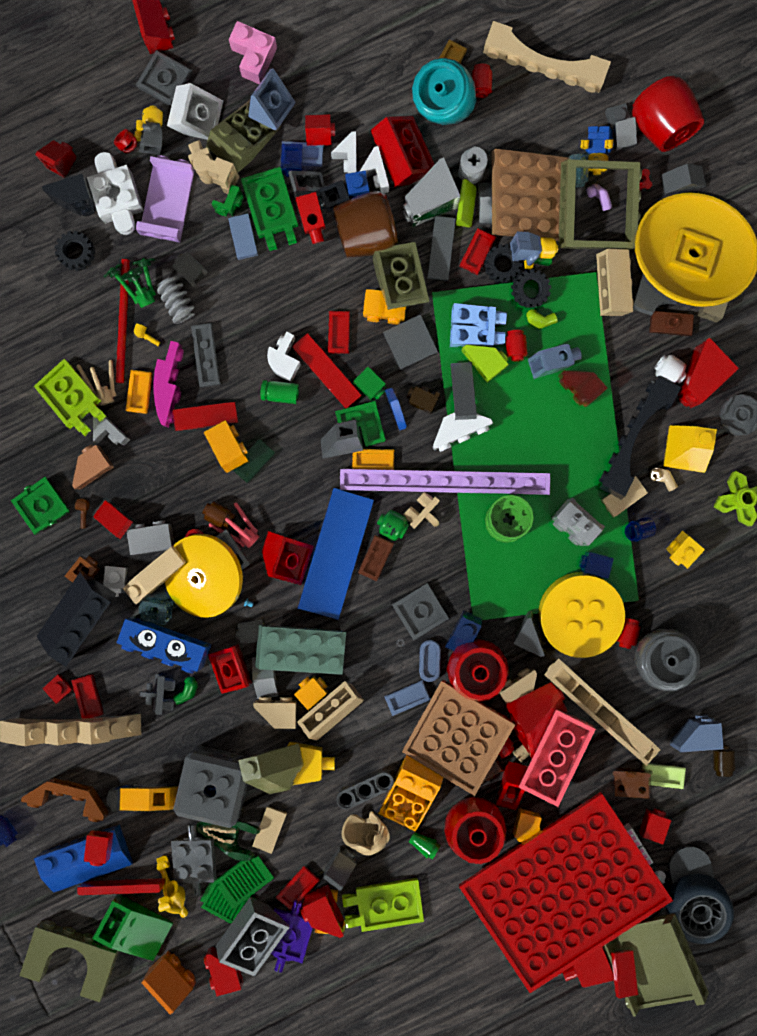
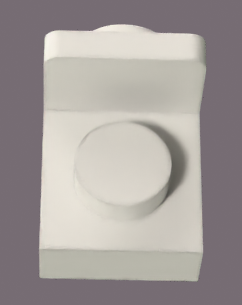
[103,566,128,597]

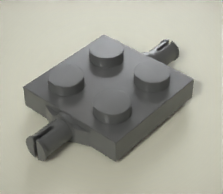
[171,823,217,897]

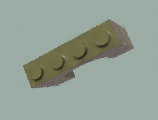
[19,920,119,1002]

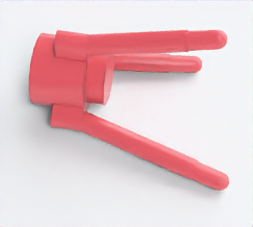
[209,503,260,548]

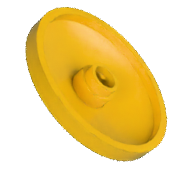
[165,534,243,617]

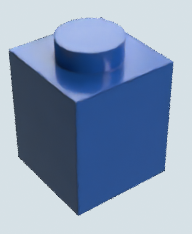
[345,170,369,199]

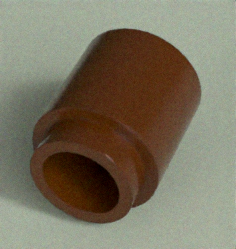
[202,501,235,529]

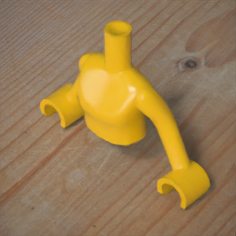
[157,855,188,918]

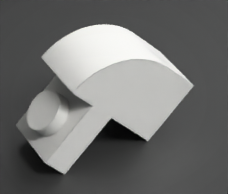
[267,332,301,383]

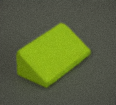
[456,179,477,227]

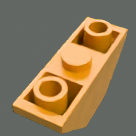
[120,786,179,811]

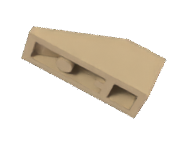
[123,546,186,604]

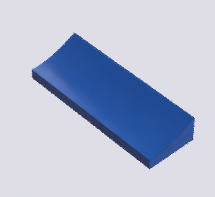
[298,488,374,620]

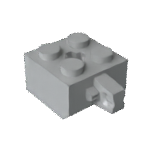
[551,498,605,546]

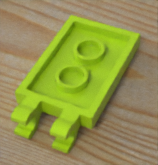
[34,359,107,436]
[342,878,424,932]

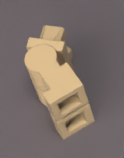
[188,140,239,194]

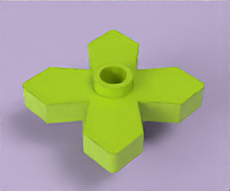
[714,471,757,526]

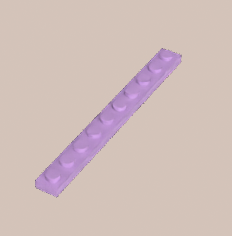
[340,469,550,495]

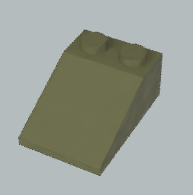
[373,242,429,310]

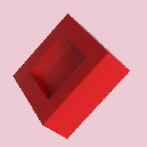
[42,674,73,704]

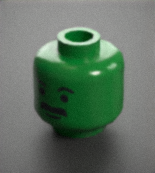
[377,510,409,541]

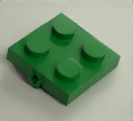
[11,477,70,535]

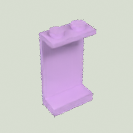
[136,155,194,243]

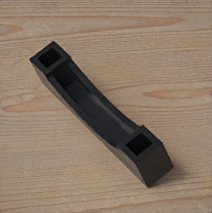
[599,376,681,500]

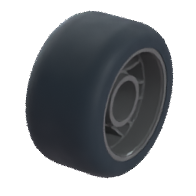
[666,874,734,944]

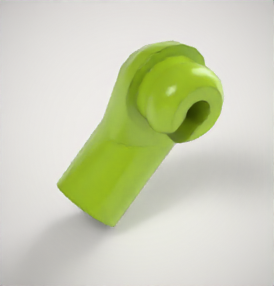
[526,309,558,329]

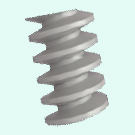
[458,146,488,184]
[157,276,195,324]

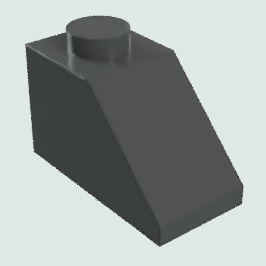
[323,847,357,891]

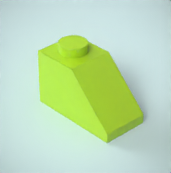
[461,345,509,383]

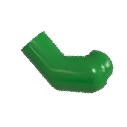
[173,676,198,705]

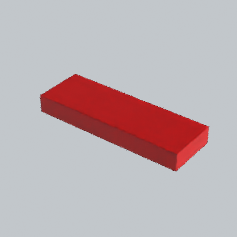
[172,402,238,431]

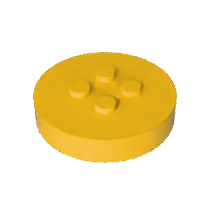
[538,572,625,658]

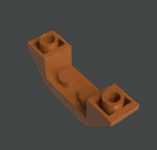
[21,778,109,822]

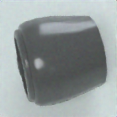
[634,629,700,691]

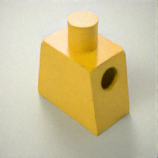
[288,742,335,785]

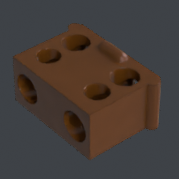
[612,768,653,799]

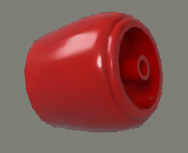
[632,75,704,152]
[447,639,509,702]
[444,797,507,864]

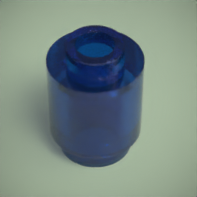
[625,517,656,542]
[0,815,18,847]

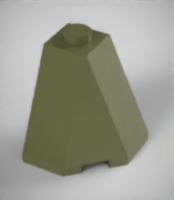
[238,744,304,794]

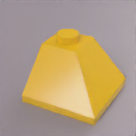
[663,426,717,473]

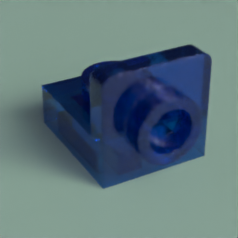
[281,143,303,177]

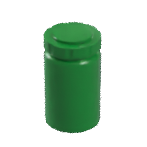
[260,380,299,404]

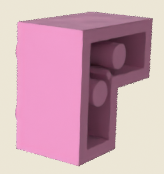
[229,21,277,84]

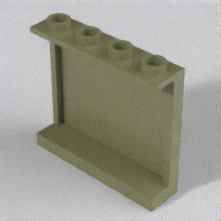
[602,913,709,1017]

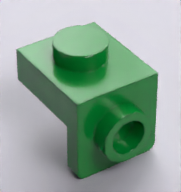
[211,185,243,217]

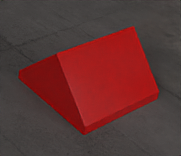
[208,644,252,694]

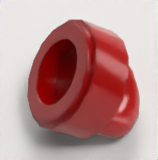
[114,129,137,153]

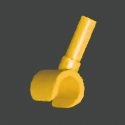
[134,324,161,346]

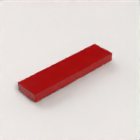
[292,333,362,409]
[77,878,166,895]

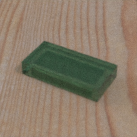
[233,439,275,483]

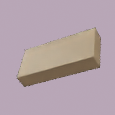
[601,476,648,517]
[252,806,287,854]

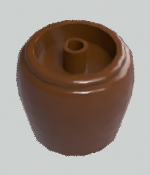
[333,191,398,258]

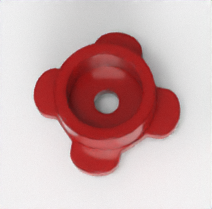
[639,169,652,190]

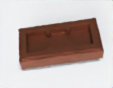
[649,311,694,336]
[358,535,394,581]

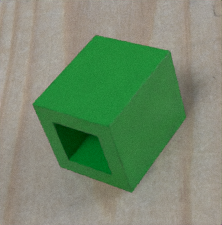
[353,367,386,401]

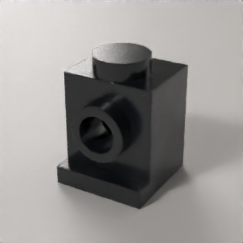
[317,180,350,213]

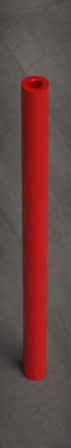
[116,259,130,383]

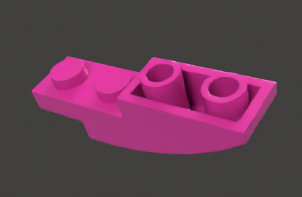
[154,341,184,428]

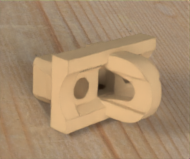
[404,492,440,529]

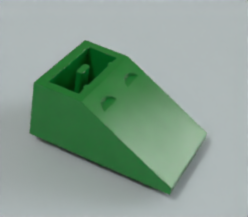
[93,894,173,961]

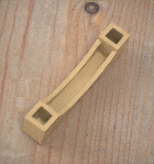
[483,21,611,93]

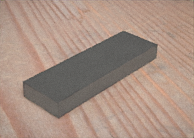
[428,216,456,281]
[191,323,221,388]
[450,362,477,420]

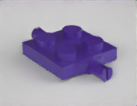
[271,900,312,973]

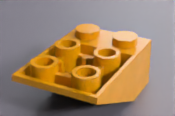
[378,755,443,832]

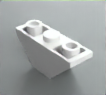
[433,413,493,452]

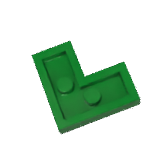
[335,401,386,447]

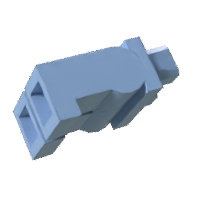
[450,303,507,348]

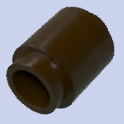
[713,745,735,777]

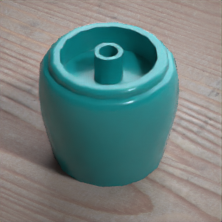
[412,58,477,125]

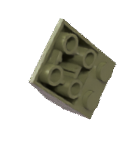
[206,100,281,173]

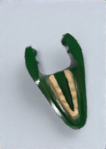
[196,821,261,861]

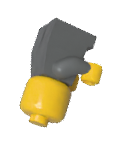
[134,106,163,155]

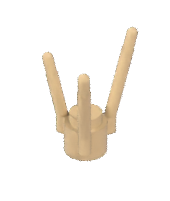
[77,360,117,406]

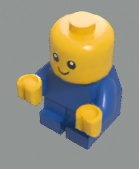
[580,126,614,175]

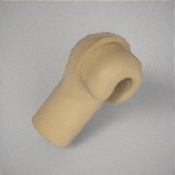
[650,467,678,492]

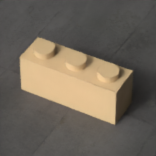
[596,249,634,316]
[297,681,364,741]

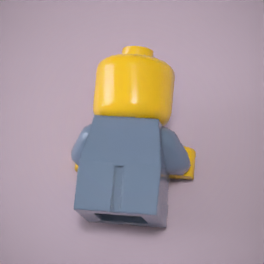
[510,231,558,269]

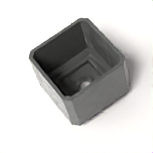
[173,745,249,828]

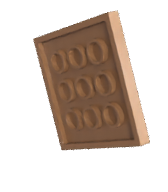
[492,149,570,241]
[402,680,516,796]

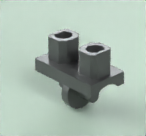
[140,674,175,715]

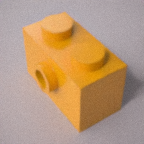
[204,420,248,473]

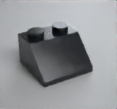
[42,174,97,216]

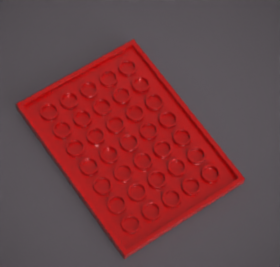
[459,792,673,993]

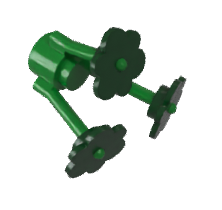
[104,258,156,308]

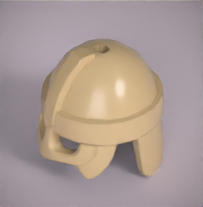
[342,812,390,855]

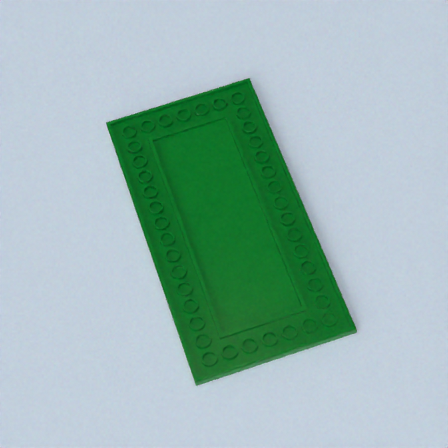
[432,272,639,620]

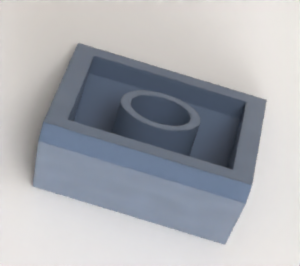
[248,68,296,130]

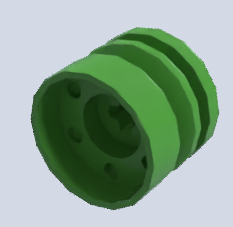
[485,495,534,543]

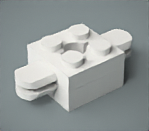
[87,152,144,235]

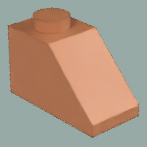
[72,445,114,490]

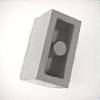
[127,520,175,555]

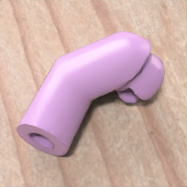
[586,184,612,211]

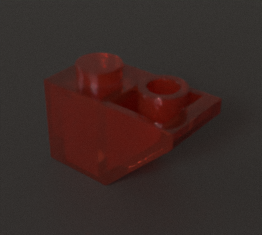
[558,370,607,407]

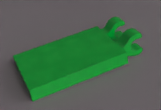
[241,167,298,251]

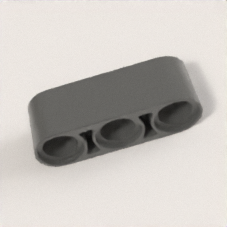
[336,769,394,809]

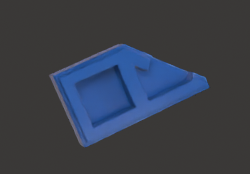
[385,388,407,430]

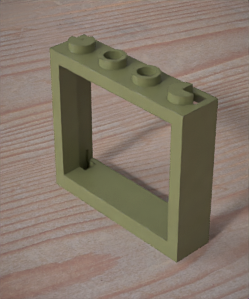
[558,159,642,250]

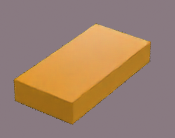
[125,370,153,414]
[352,449,394,470]

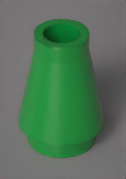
[409,832,441,860]

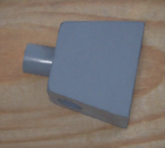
[528,344,582,379]

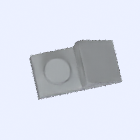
[93,416,130,446]

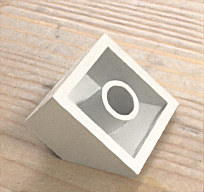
[167,83,223,140]

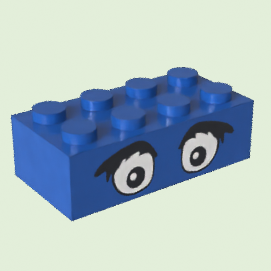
[117,617,212,674]

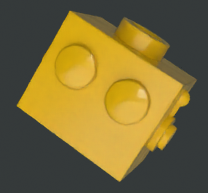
[666,531,705,569]

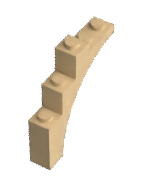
[544,658,660,766]
[0,714,141,746]

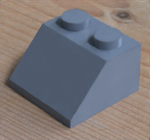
[670,714,723,752]

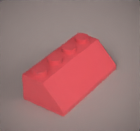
[519,709,596,807]

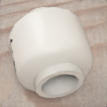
[654,354,687,384]

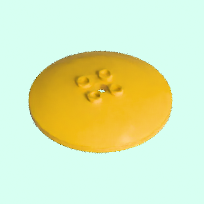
[635,193,757,307]

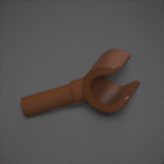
[75,498,90,529]

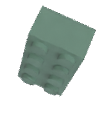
[255,624,346,675]

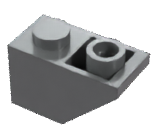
[321,420,363,459]

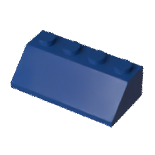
[34,824,133,893]

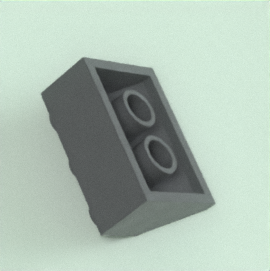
[216,897,289,976]

